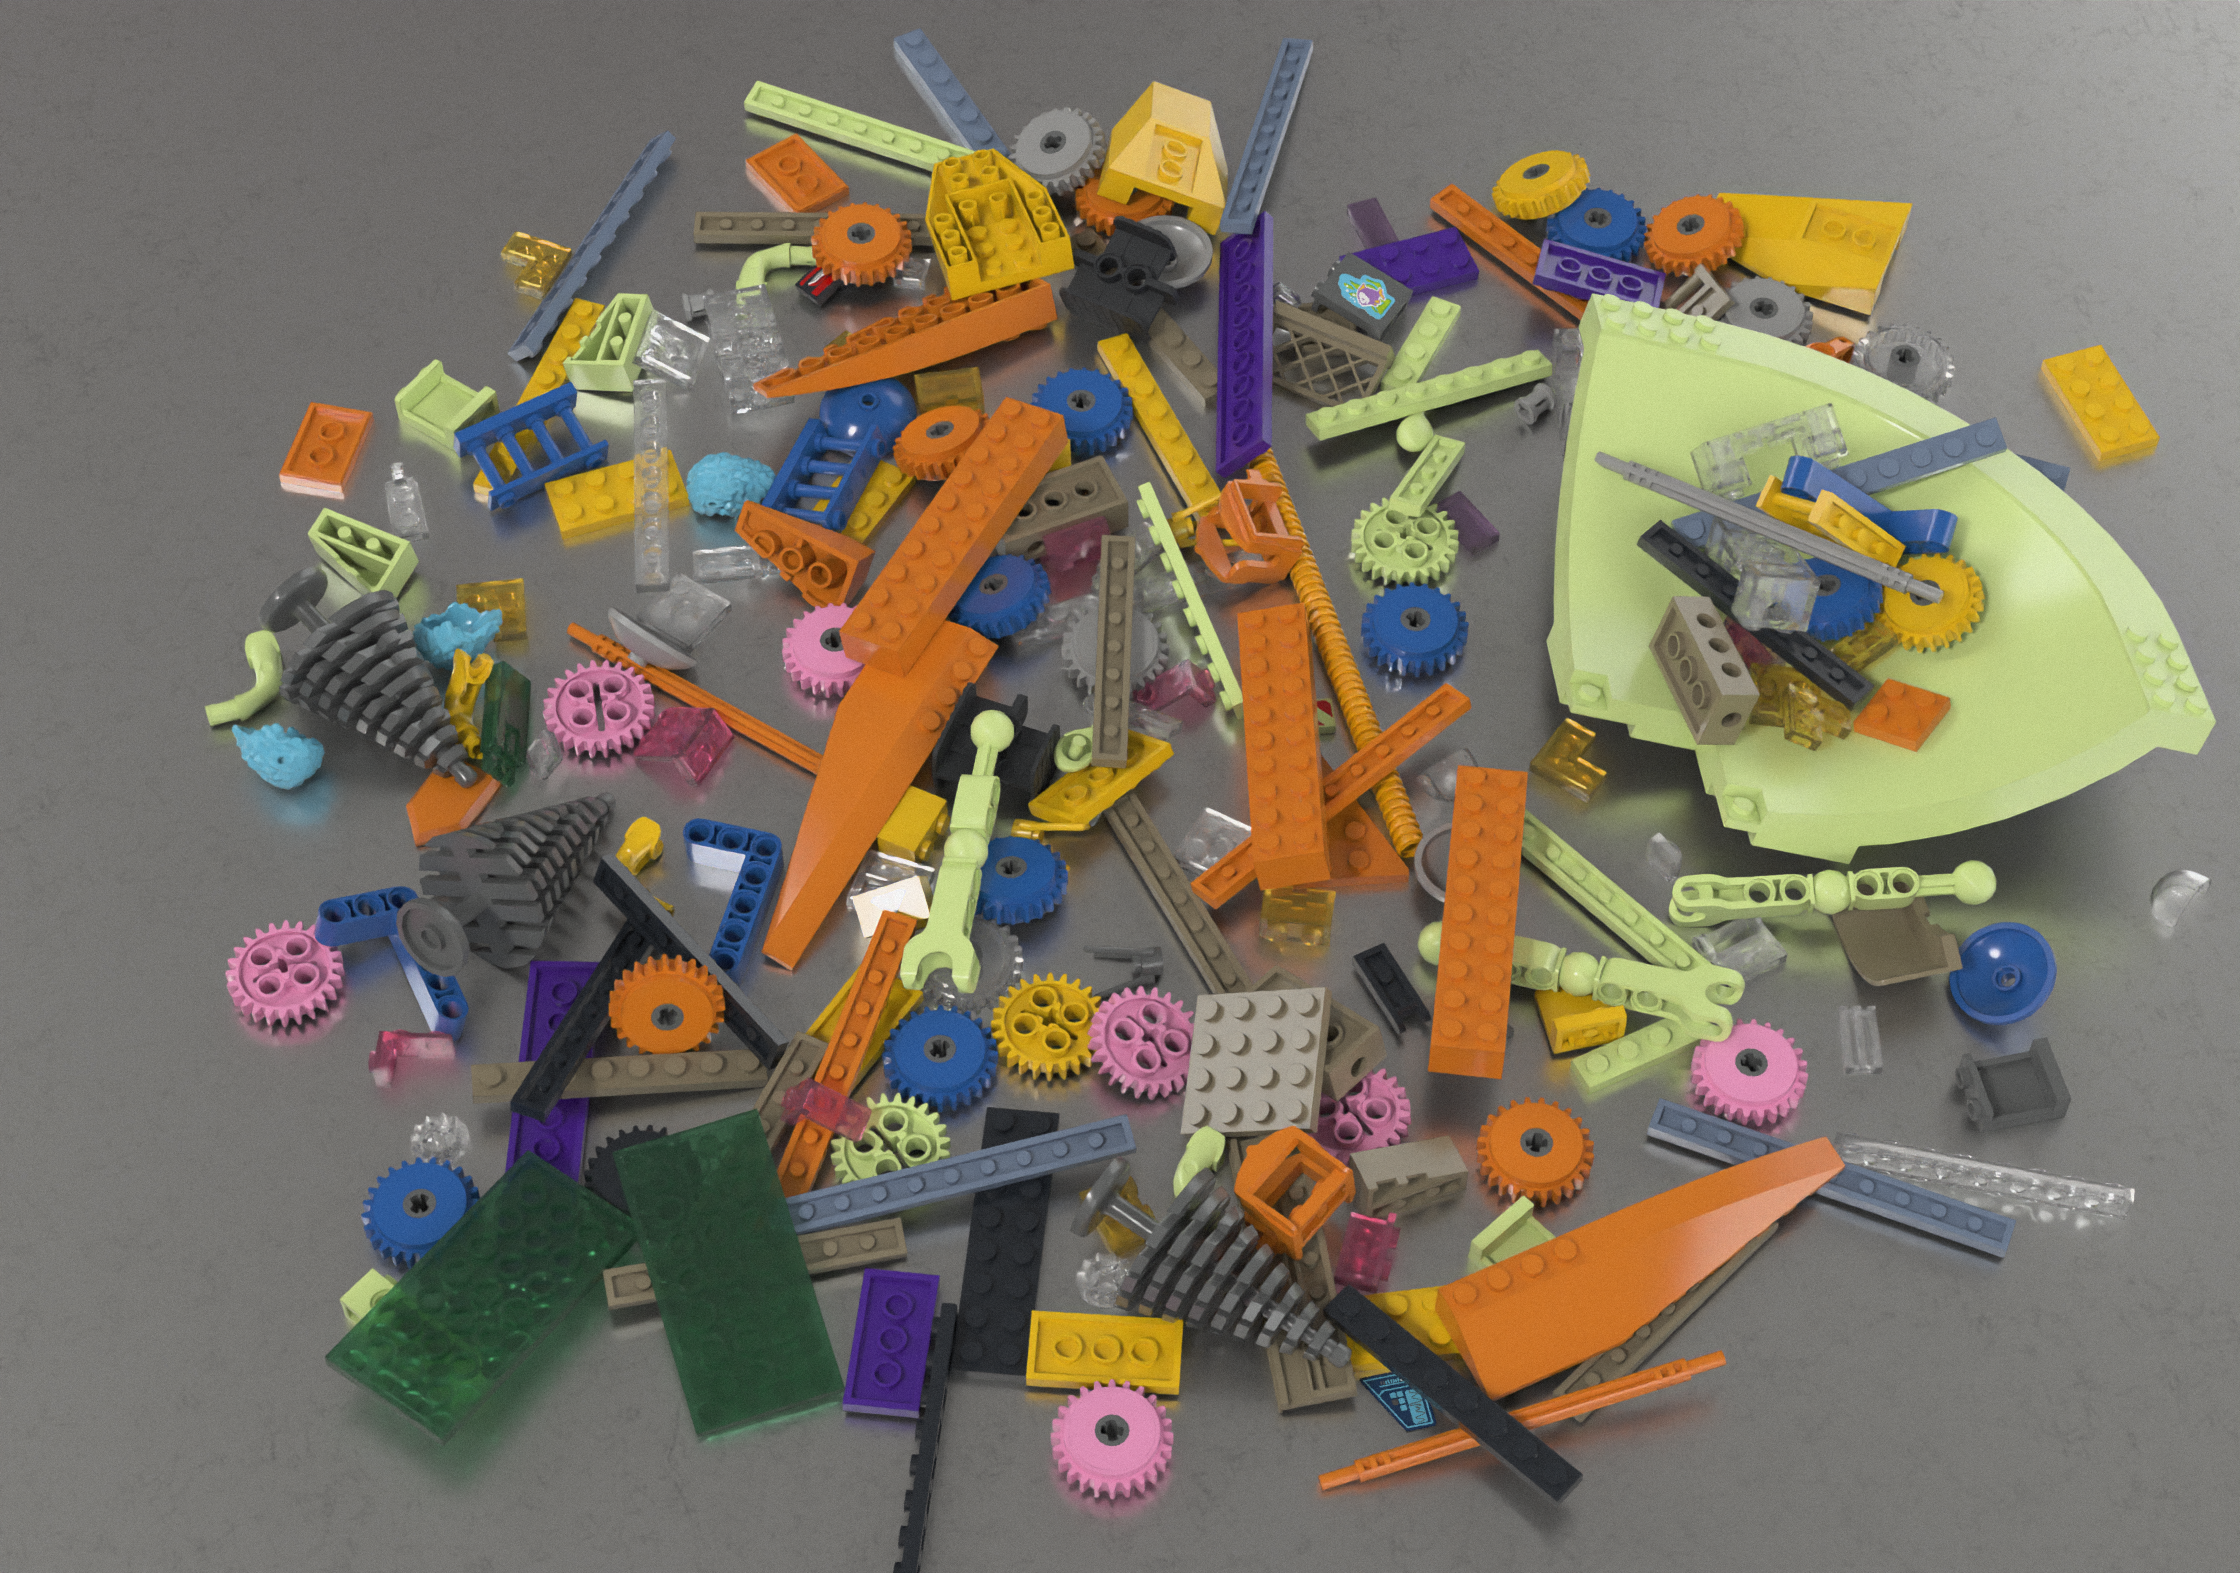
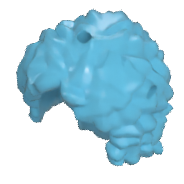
[686,452,776,518]
[412,601,503,671]
[232,723,325,790]

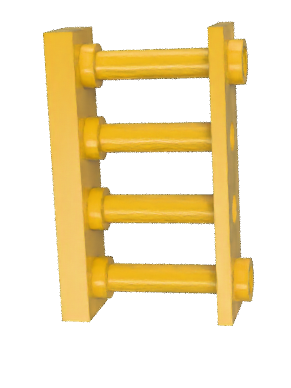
[1756,475,1906,568]

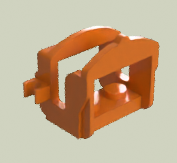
[1194,469,1304,584]
[1234,1126,1356,1261]

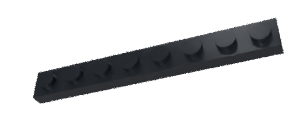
[1637,520,1875,712]
[593,853,789,1071]
[510,919,654,1122]
[1323,1283,1583,1508]
[893,1302,958,1573]

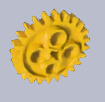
[991,972,1101,1081]

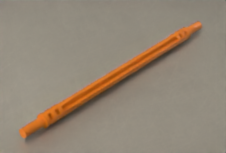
[567,622,823,775]
[1318,1350,1726,1491]

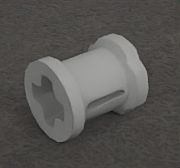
[681,288,718,322]
[1514,383,1557,425]

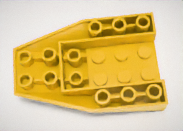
[1097,81,1228,236]
[925,148,1075,301]
[1716,192,1913,315]

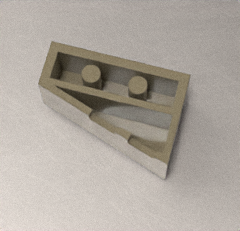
[1349,1135,1468,1226]

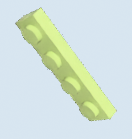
[1380,296,1461,391]
[1389,435,1466,518]
[1570,1018,1701,1095]

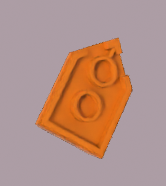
[406,761,503,847]

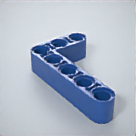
[1780,455,1958,555]
[683,818,784,987]
[314,886,469,1042]

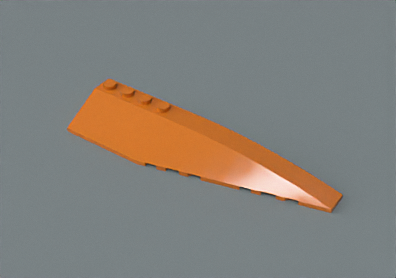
[761,620,999,971]
[1435,1136,1845,1401]

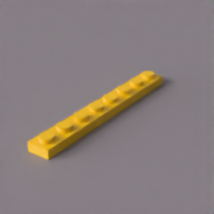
[473,298,605,496]
[1097,333,1220,523]

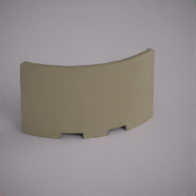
[1832,871,1963,986]

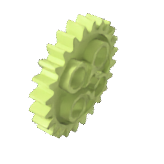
[1351,497,1459,586]
[831,1093,951,1184]

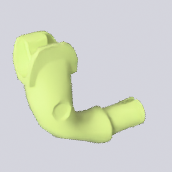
[736,243,816,315]
[205,630,283,727]
[1173,1126,1235,1244]

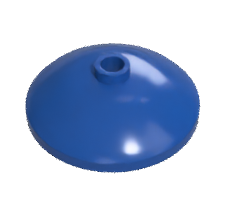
[819,377,917,457]
[1949,922,2057,1025]

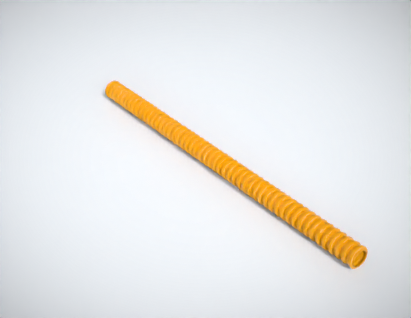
[1247,447,1423,858]

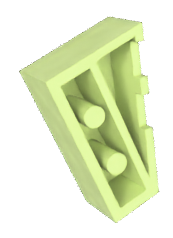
[562,293,658,392]
[308,507,419,598]

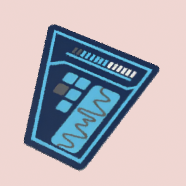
[1359,1372,1437,1432]

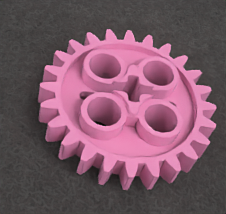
[543,659,655,758]
[225,920,345,1027]
[1087,986,1194,1100]
[1306,1068,1411,1167]

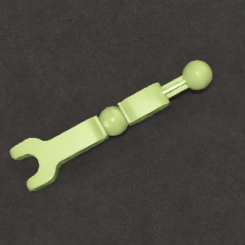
[900,710,1014,994]
[1668,860,1997,927]
[1418,921,1745,1042]

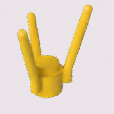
[1166,492,1239,549]
[1011,818,1091,871]

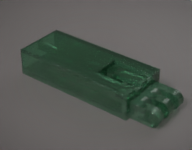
[480,661,531,788]

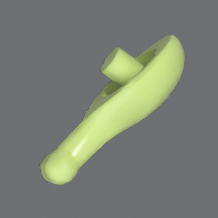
[1396,411,1434,452]
[1053,725,1093,773]

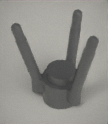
[1083,946,1164,1000]

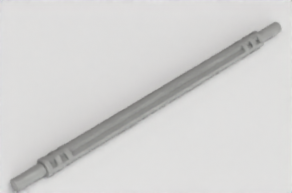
[1595,451,1944,604]

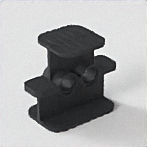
[1059,216,1180,344]
[932,682,1060,801]

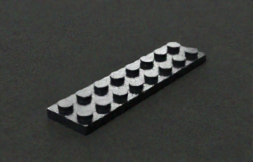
[950,1107,1060,1383]

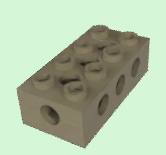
[995,455,1129,561]
[1649,596,1760,745]
[1246,964,1387,1102]

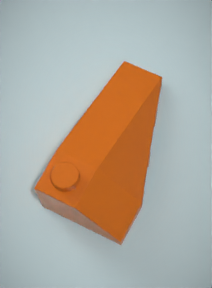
[735,500,876,608]

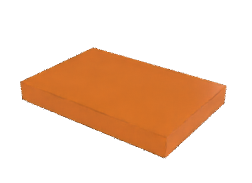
[745,133,849,213]
[279,402,374,493]

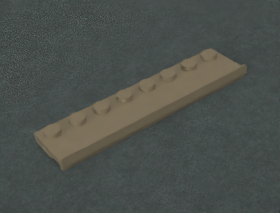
[1226,1135,1358,1413]

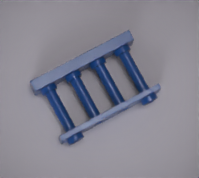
[453,382,609,511]
[761,418,887,534]

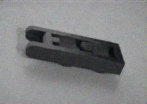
[1352,943,1431,1034]

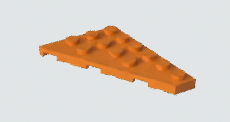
[1272,754,1409,890]

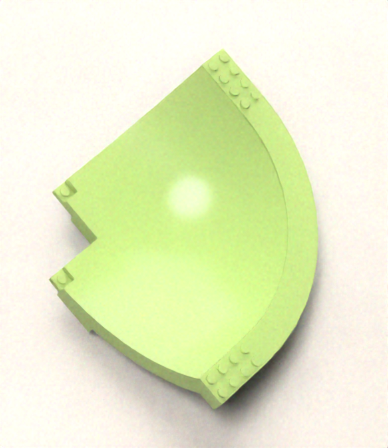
[1546,293,2216,864]

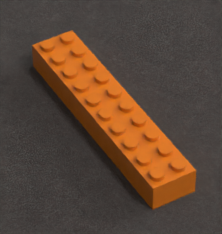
[839,397,1068,678]
[1237,602,1331,891]
[1428,765,1528,1079]

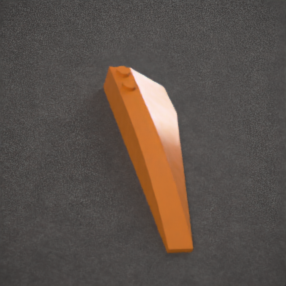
[753,278,1058,398]

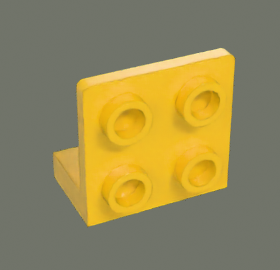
[1534,986,1627,1054]

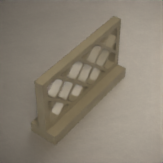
[1272,300,1395,407]

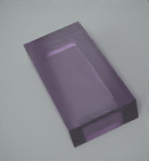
[1346,197,1399,250]
[1436,491,1500,556]

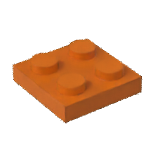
[1853,678,1951,752]

